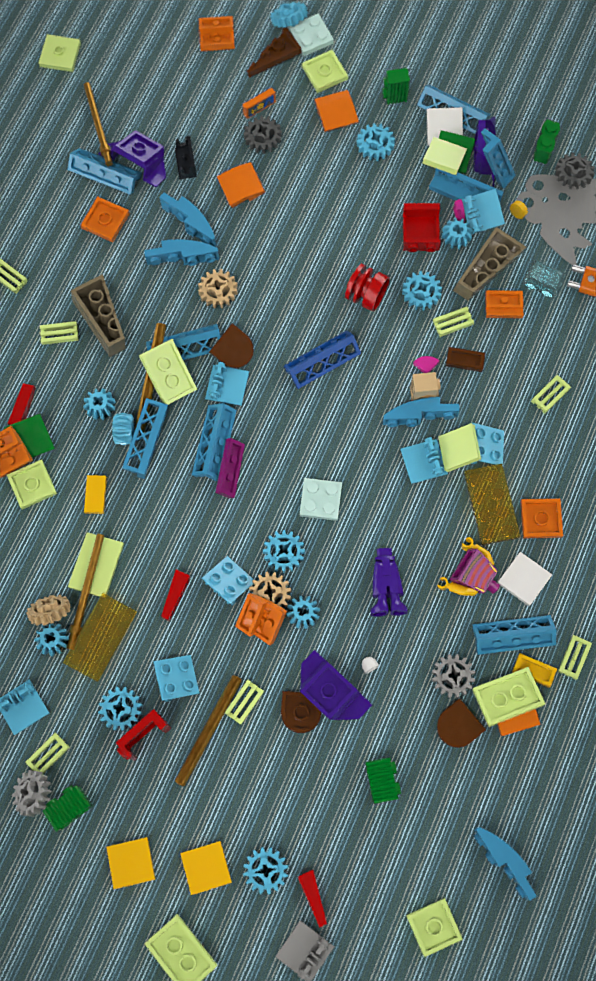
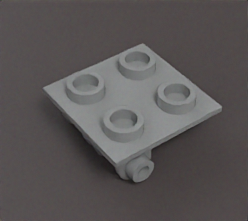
[275,920,335,981]

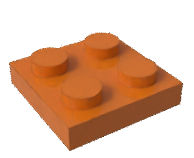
[80,196,130,242]
[520,499,563,539]

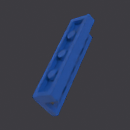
[284,330,361,389]

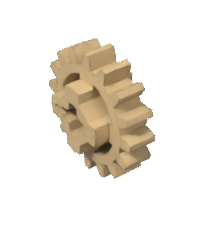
[198,269,238,308]
[249,572,291,607]
[26,595,71,626]

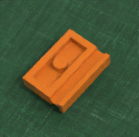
[485,290,524,318]

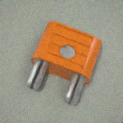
[567,265,596,297]

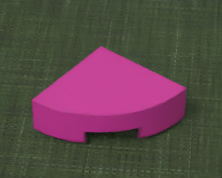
[453,199,465,223]
[413,356,440,373]

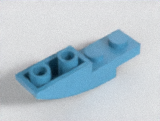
[159,192,216,247]
[144,239,220,266]
[383,397,459,427]
[474,827,537,901]

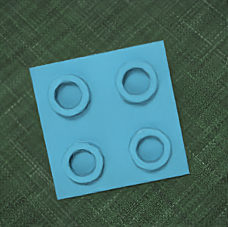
[462,189,505,234]
[205,362,249,406]
[471,423,504,467]
[400,437,448,484]
[202,556,254,606]
[153,655,199,702]
[0,679,49,735]

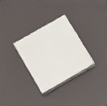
[427,108,463,146]
[497,552,552,606]

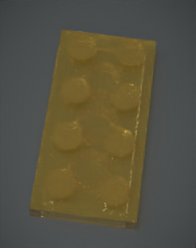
[464,464,521,546]
[63,593,137,682]

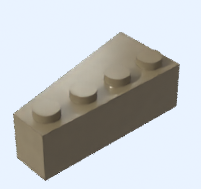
[453,227,526,300]
[71,274,126,357]

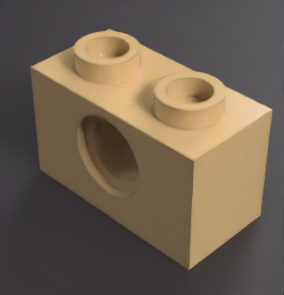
[410,372,441,401]

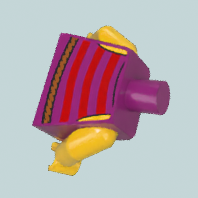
[437,537,500,596]

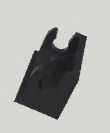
[174,136,197,180]

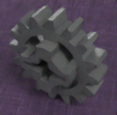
[244,116,282,154]
[555,153,595,190]

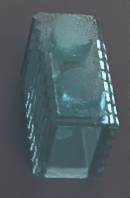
[522,259,567,298]

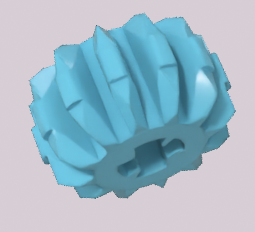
[442,217,473,250]
[83,388,116,420]
[112,413,135,445]
[287,595,320,629]
[34,623,69,656]

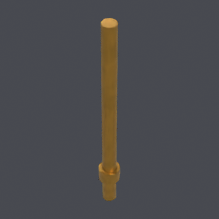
[84,82,113,166]
[67,534,105,650]

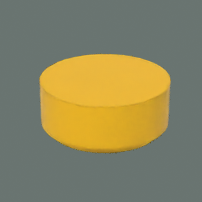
[510,200,528,219]

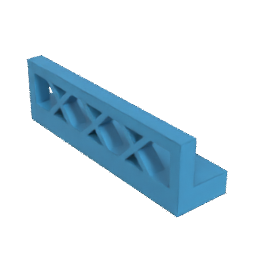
[417,85,491,134]
[481,129,516,189]
[67,148,142,195]
[429,169,504,203]
[146,324,221,360]
[122,398,168,479]
[192,403,237,481]
[472,615,557,655]

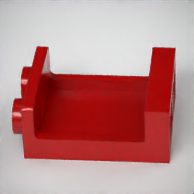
[403,203,441,252]
[116,709,171,761]

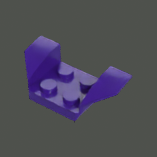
[473,116,496,187]
[98,130,166,188]
[300,650,372,720]

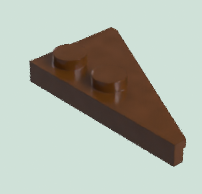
[247,27,302,78]

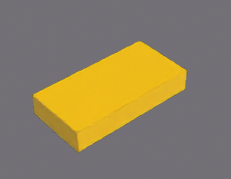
[84,475,107,514]
[512,653,557,688]

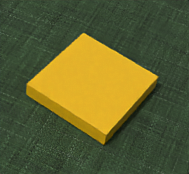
[106,837,156,889]
[180,841,232,895]

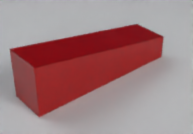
[8,383,36,425]
[161,569,191,622]
[298,870,327,928]

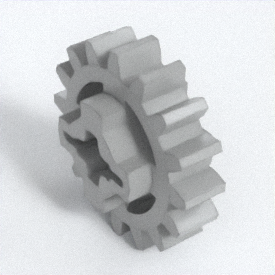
[431,654,475,698]
[12,770,52,817]

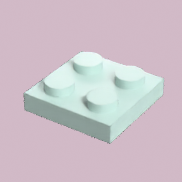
[288,13,334,57]
[300,478,342,521]

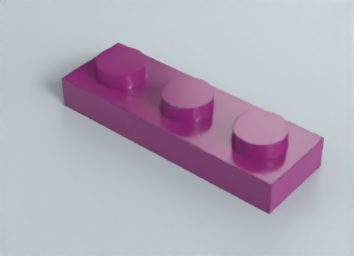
[215,438,245,499]

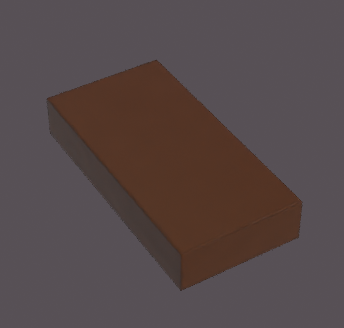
[445,347,485,372]

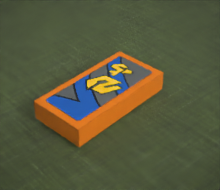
[243,88,276,119]

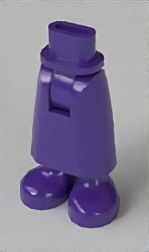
[370,548,408,617]

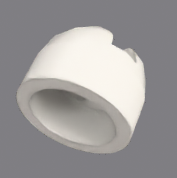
[362,657,379,674]

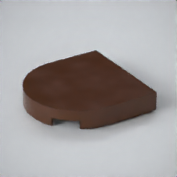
[209,323,254,368]
[281,691,321,734]
[437,698,486,748]

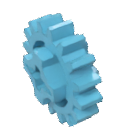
[270,2,308,28]
[357,123,395,161]
[402,271,442,311]
[263,530,305,573]
[98,687,143,731]
[243,847,288,894]

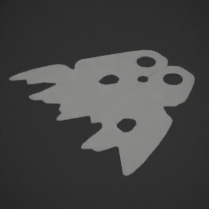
[516,174,596,265]

